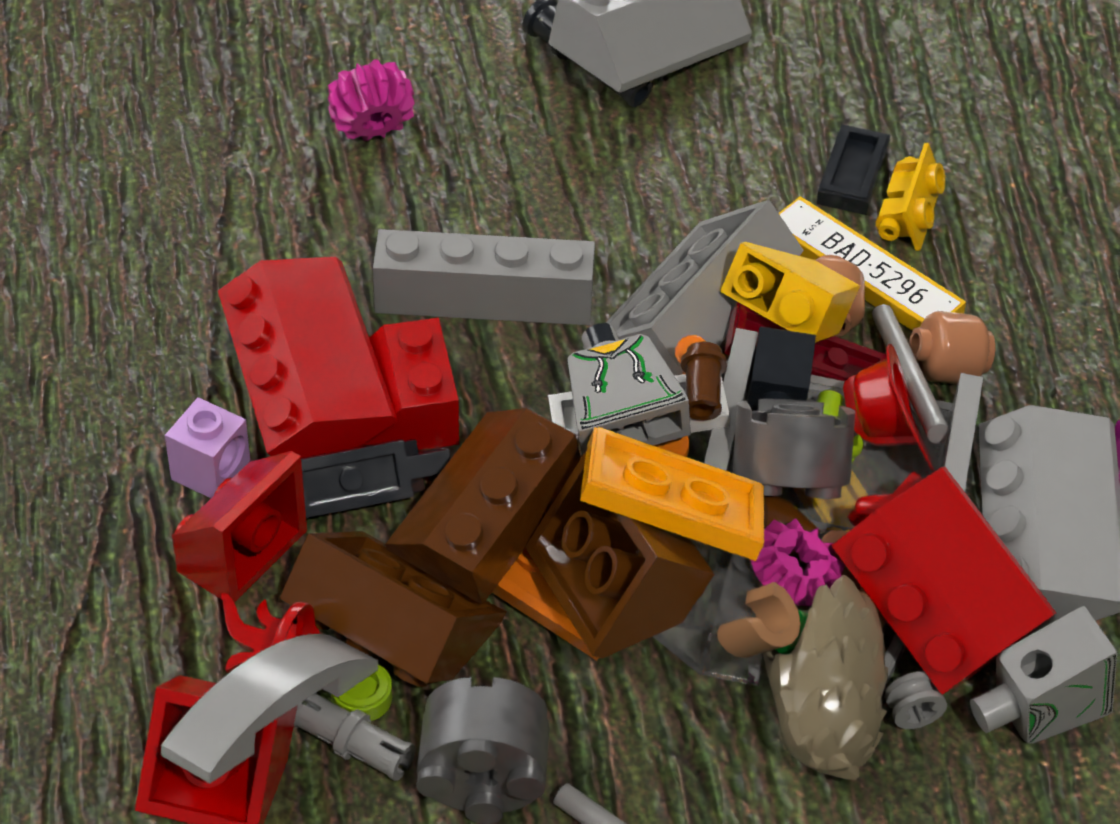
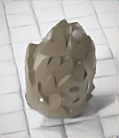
[763,575,888,780]

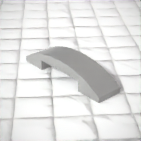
[161,634,378,783]

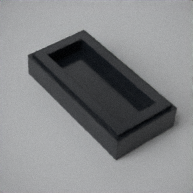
[816,124,891,215]

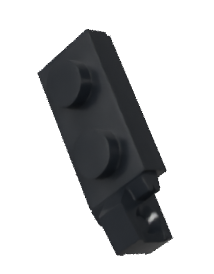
[301,439,451,518]

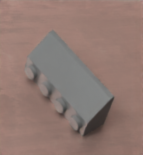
[548,0,752,93]
[583,199,804,376]
[373,229,596,325]
[979,405,1120,641]

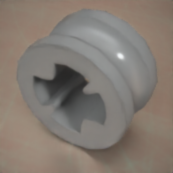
[884,671,947,729]

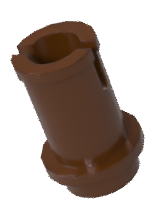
[681,341,727,420]

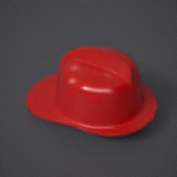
[843,343,935,472]

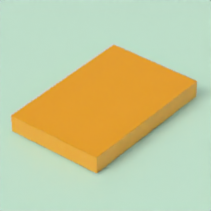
[580,427,764,561]

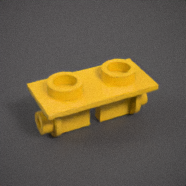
[876,143,945,251]

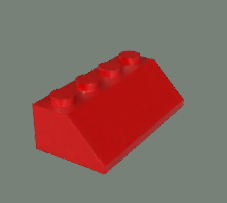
[218,256,398,458]

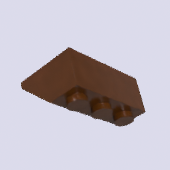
[385,408,581,605]
[525,452,715,659]
[280,531,506,687]

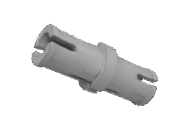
[294,693,415,781]

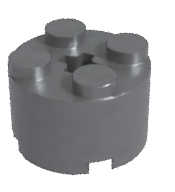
[733,399,855,499]
[416,677,549,824]

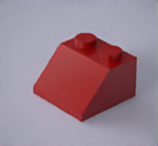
[362,317,459,450]
[172,451,307,603]
[134,675,298,824]

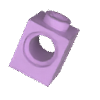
[165,397,250,498]

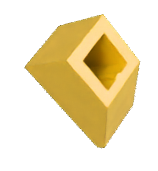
[720,241,860,343]

